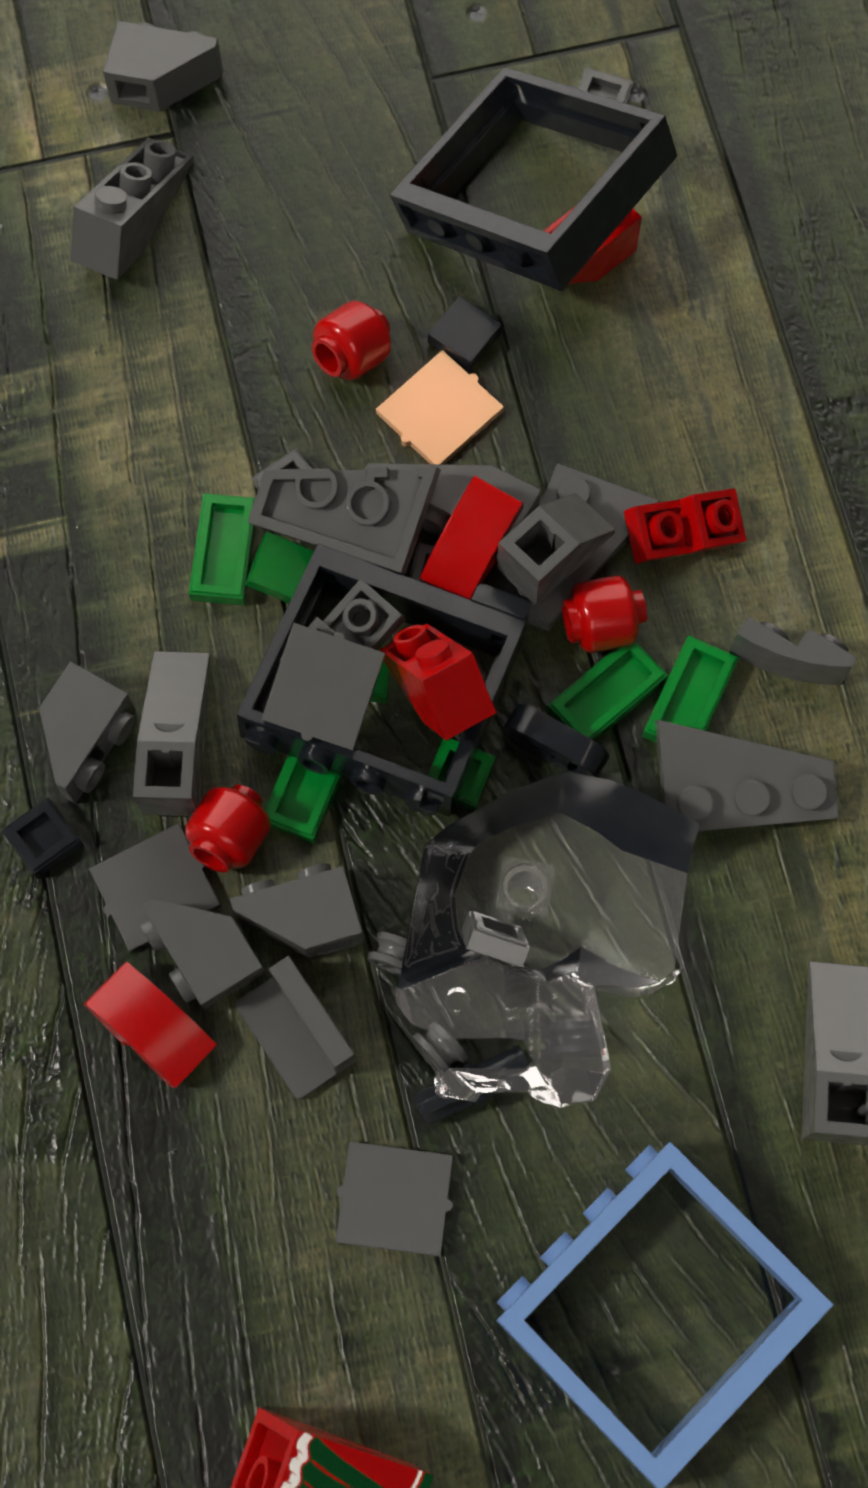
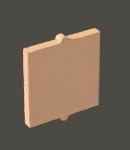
[376,350,504,465]

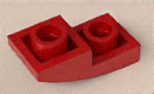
[420,475,524,600]
[623,488,747,564]
[83,962,217,1088]

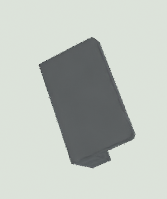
[236,956,357,1100]

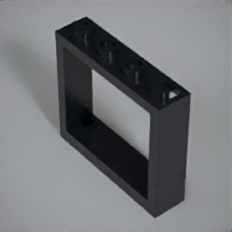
[390,67,678,291]
[237,544,526,817]

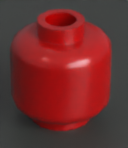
[312,300,391,381]
[561,575,647,653]
[185,784,271,873]

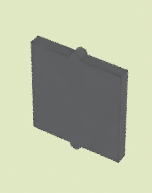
[261,622,386,750]
[89,823,221,953]
[335,1142,453,1257]

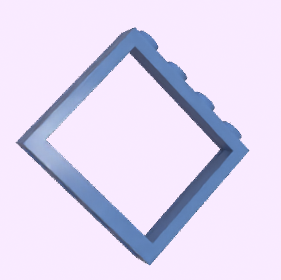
[496,1142,833,1488]

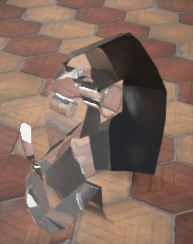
[395,771,700,1107]

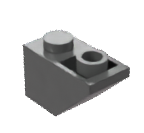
[103,20,223,112]
[497,493,615,606]
[39,661,136,804]
[230,864,364,960]
[139,898,265,1009]

